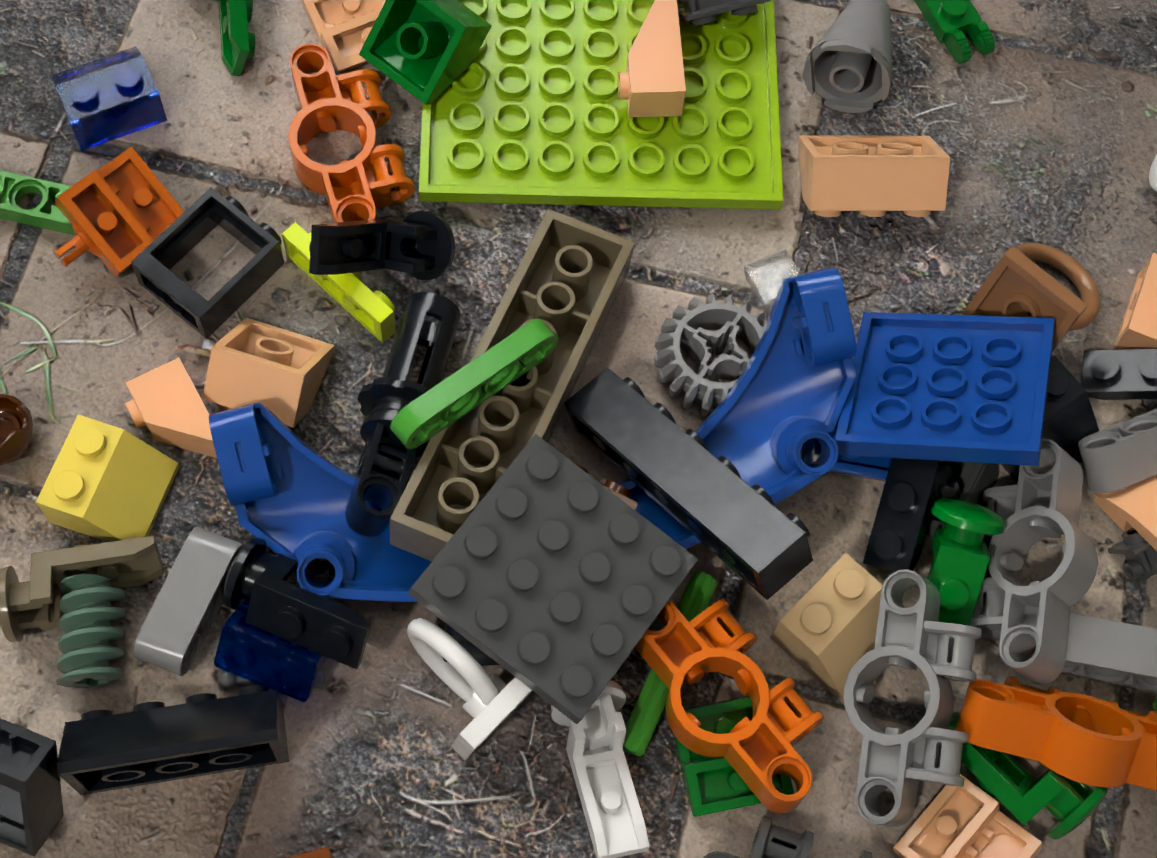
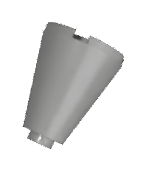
[803,0,893,113]

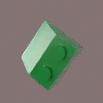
[359,0,492,105]

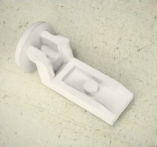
[551,681,650,858]

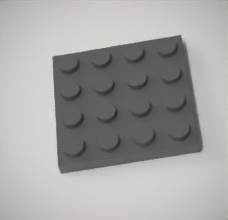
[408,434,698,724]

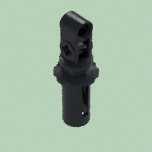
[345,292,461,537]

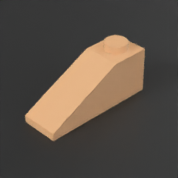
[618,0,686,118]

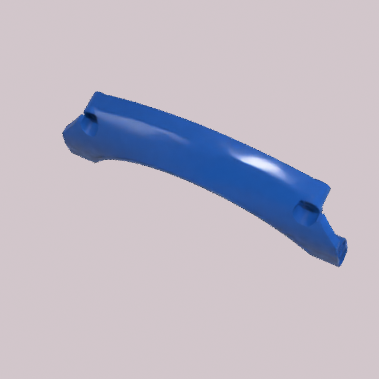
[209,267,857,602]

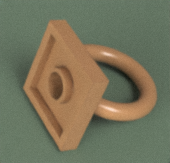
[962,243,1100,352]

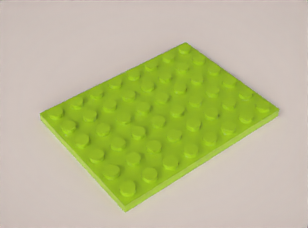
[419,0,784,210]

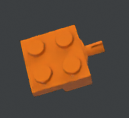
[53,146,185,278]

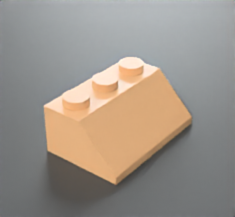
[798,135,950,217]

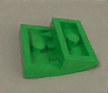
[673,696,794,817]

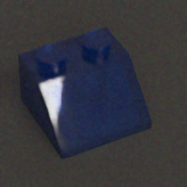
[51,46,167,151]

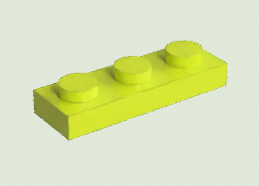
[282,222,396,343]

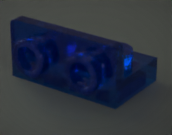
[214,597,328,702]

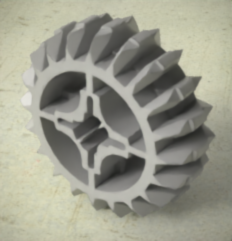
[654,292,766,417]

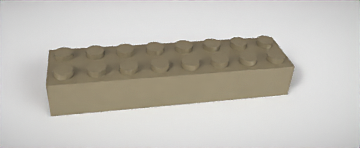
[390,208,635,561]

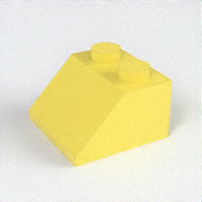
[36,414,180,542]

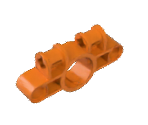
[288,43,415,223]
[635,598,824,813]
[955,676,1157,791]

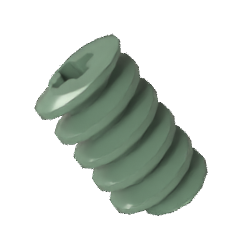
[56,574,126,688]

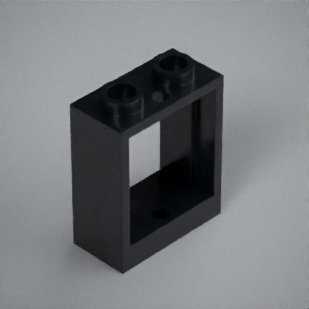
[131,187,284,339]
[0,718,64,857]

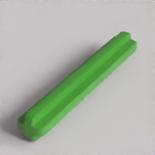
[623,571,718,757]

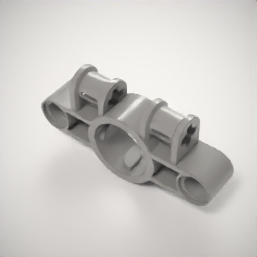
[969,439,1098,685]
[844,569,982,827]

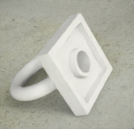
[407,618,533,761]

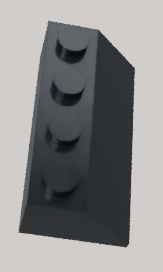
[57,685,289,795]

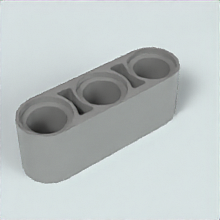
[1078,409,1157,493]
[133,526,244,676]
[1035,612,1157,691]

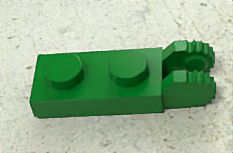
[914,0,995,64]

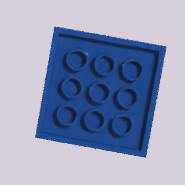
[835,312,1055,466]

